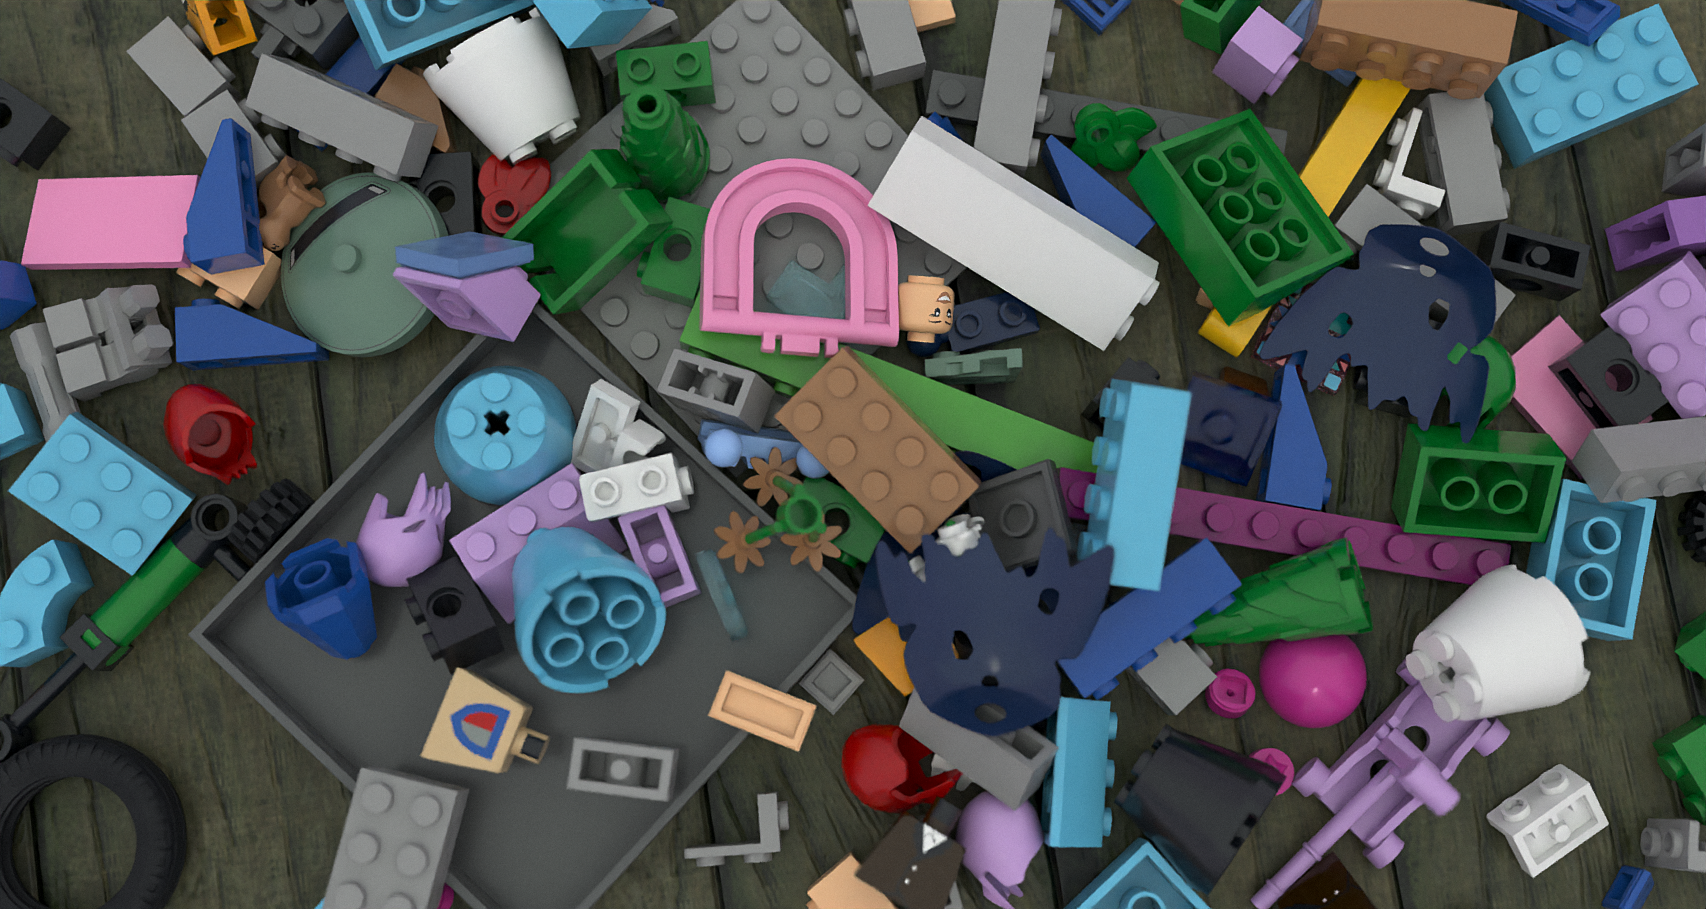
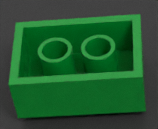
[1391,424,1566,543]

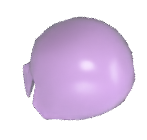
[356,473,451,587]
[956,791,1044,909]

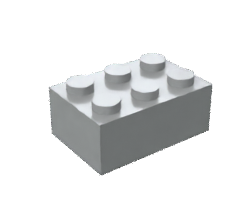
[322,766,470,909]

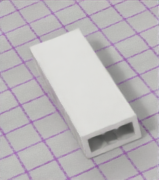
[867,116,1160,351]

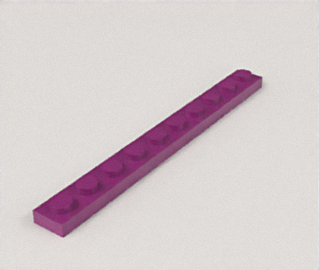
[1057,467,1511,586]

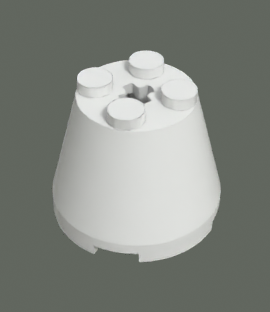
[423,7,580,165]
[1406,565,1590,722]

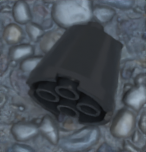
[1114,724,1287,896]

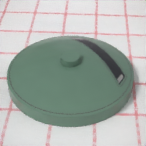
[281,172,448,357]

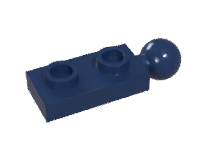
[906,292,1040,357]

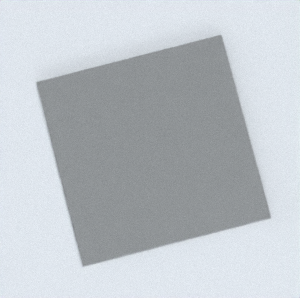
[496,0,968,479]

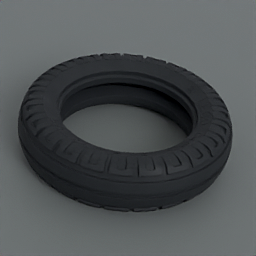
[0,734,187,909]

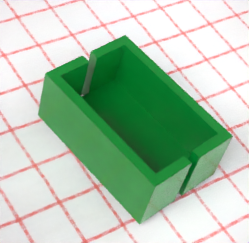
[501,149,674,315]

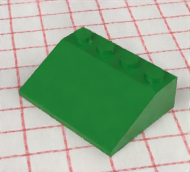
[1127,109,1354,327]

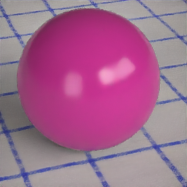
[1259,635,1367,729]

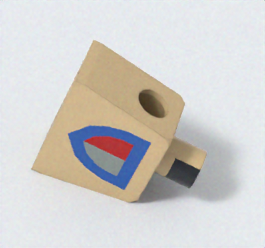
[421,667,550,773]

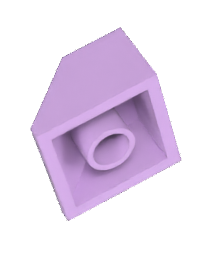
[393,266,541,342]

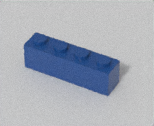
[1055,537,1242,700]

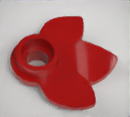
[478,154,551,236]

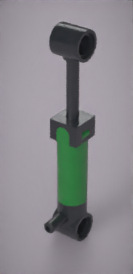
[0,494,251,764]

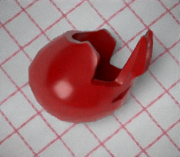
[163,384,257,485]
[841,724,963,813]

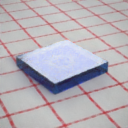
[1180,370,1282,487]

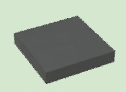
[967,459,1078,572]

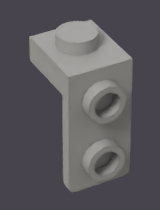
[684,791,790,866]

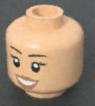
[898,275,955,343]

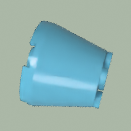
[434,366,576,506]
[512,527,666,693]

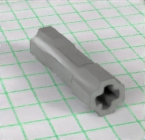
[10,322,81,443]

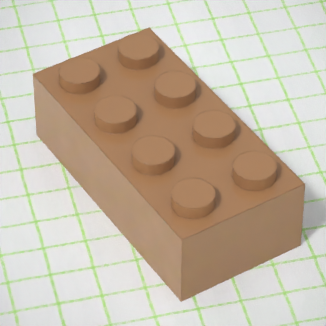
[1300,0,1518,100]
[774,346,981,554]

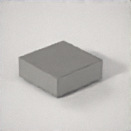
[799,649,864,715]

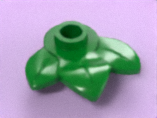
[1070,103,1157,172]

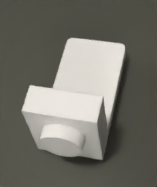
[1373,107,1445,220]
[579,453,695,522]

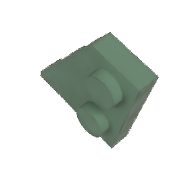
[923,348,1023,385]

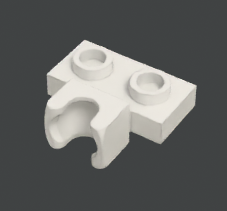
[570,379,666,473]

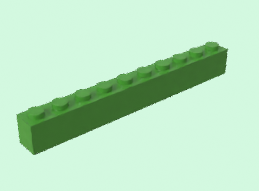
[679,290,1098,473]

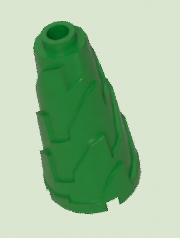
[619,85,710,203]
[1185,537,1373,647]

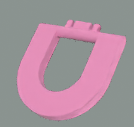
[699,158,899,358]

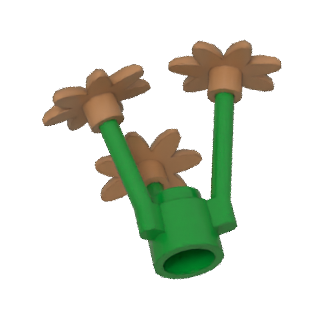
[714,447,842,573]

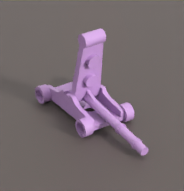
[1250,658,1510,909]

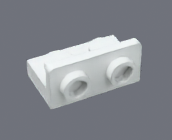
[1486,764,1609,878]

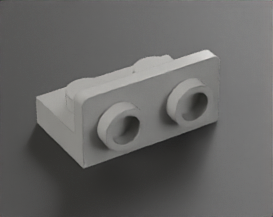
[1640,818,1706,874]

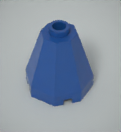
[265,538,377,660]

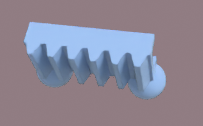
[698,419,829,479]

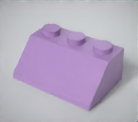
[449,463,629,624]

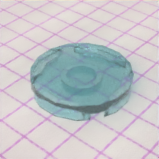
[695,549,749,643]

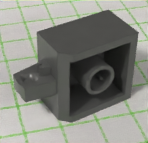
[244,0,359,70]

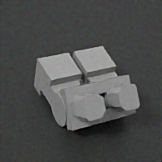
[42,284,173,402]

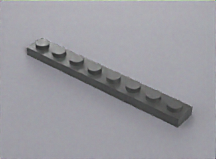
[925,70,1288,156]

